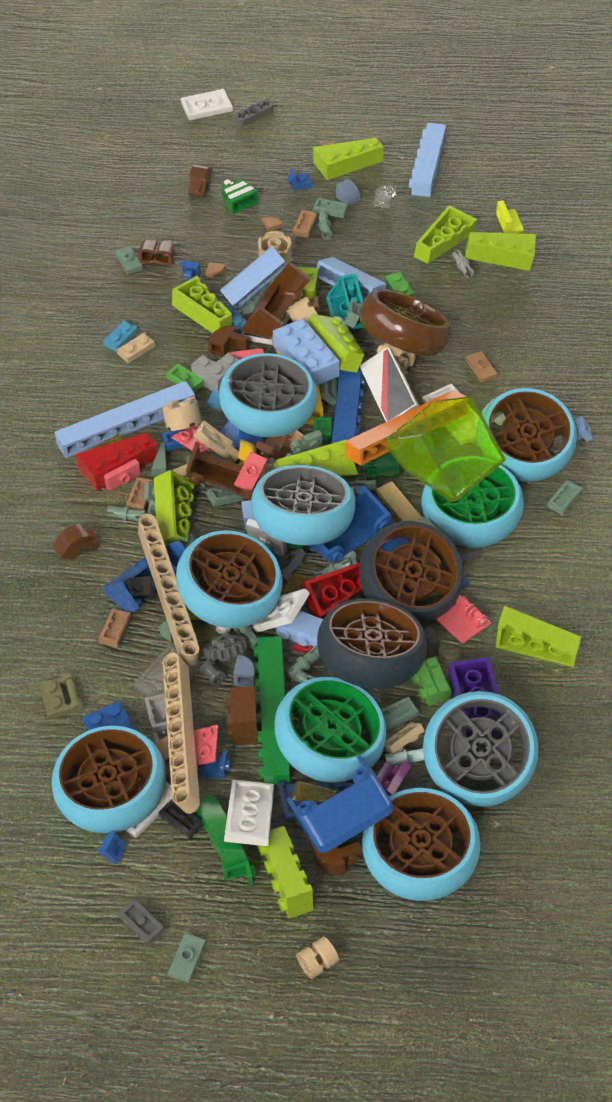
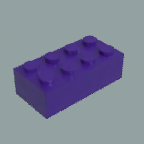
[448,657,503,740]

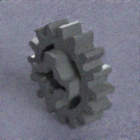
[203,633,247,661]

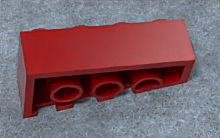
[75,432,158,491]
[300,562,382,619]

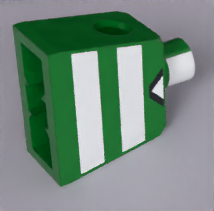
[222,179,258,214]

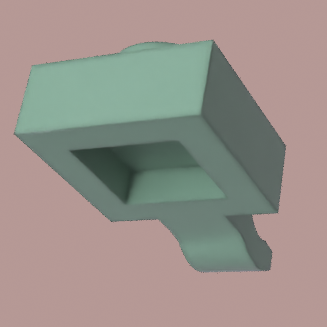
[144,481,156,516]

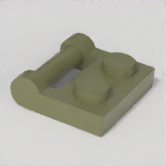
[38,673,83,720]

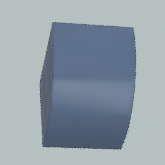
[336,178,361,207]
[233,654,255,687]

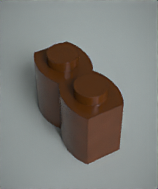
[138,240,175,265]

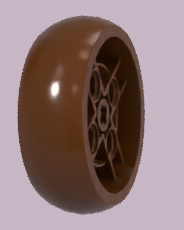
[360,289,451,356]

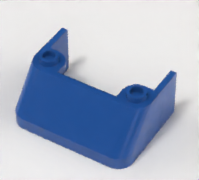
[103,540,185,613]
[286,755,394,852]

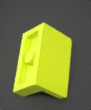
[496,201,524,233]

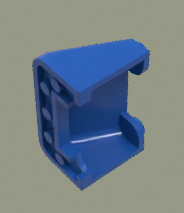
[308,485,392,563]

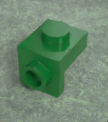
[313,417,332,443]
[222,857,256,886]

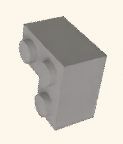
[191,353,239,391]

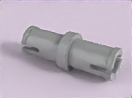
[452,250,474,278]

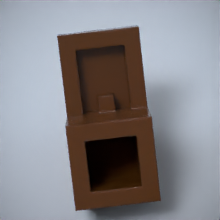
[188,164,213,198]
[208,326,249,357]
[255,436,291,464]
[52,524,101,559]
[312,842,362,876]

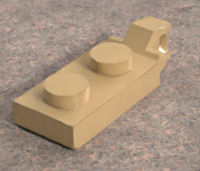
[193,421,239,463]

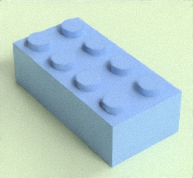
[273,318,339,386]

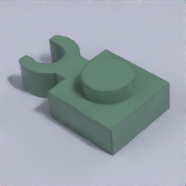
[291,430,322,455]

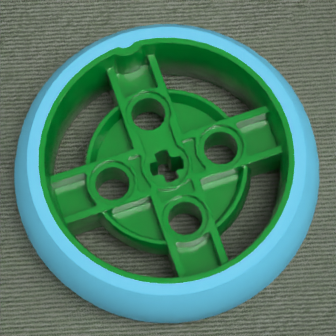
[422,457,524,548]
[275,677,386,782]

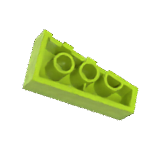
[414,205,477,264]
[465,232,536,271]
[172,276,232,333]
[308,314,364,373]
[154,470,195,545]
[496,606,581,667]
[257,826,313,919]

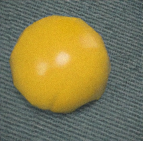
[238,440,257,466]

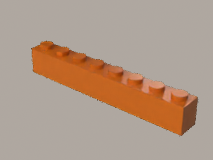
[345,390,468,466]

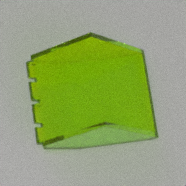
[385,396,506,502]

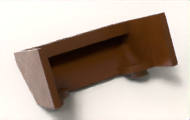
[241,262,312,338]
[186,442,268,501]

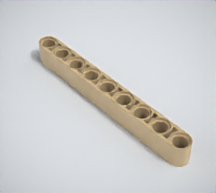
[138,514,199,666]
[163,652,200,814]

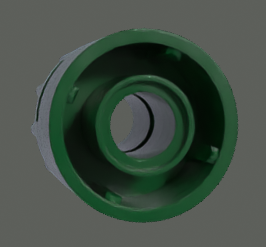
[360,448,400,480]

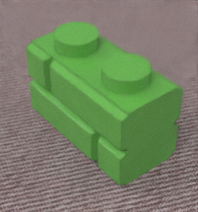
[412,657,451,706]

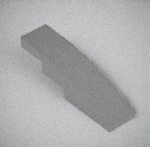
[144,693,170,774]

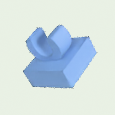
[575,416,593,442]

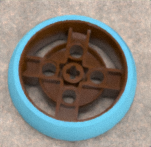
[478,388,577,482]
[176,531,282,628]
[52,726,166,833]
[362,788,480,901]

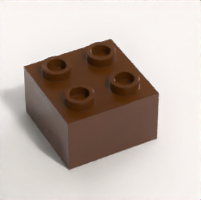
[226,686,258,745]

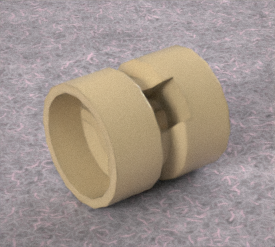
[296,936,339,979]

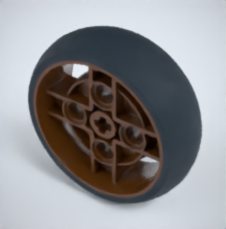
[359,521,464,624]
[317,599,427,689]

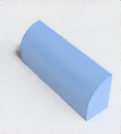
[220,246,287,310]
[317,257,387,300]

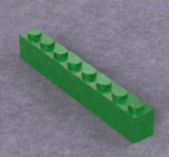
[254,636,290,786]

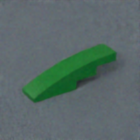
[196,796,246,866]

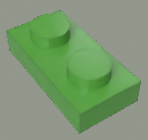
[385,272,414,297]
[166,364,204,393]

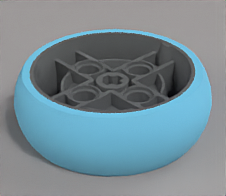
[219,353,317,437]
[251,465,355,545]
[423,691,538,806]

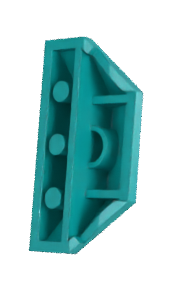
[326,273,363,329]

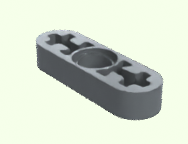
[235,99,273,126]

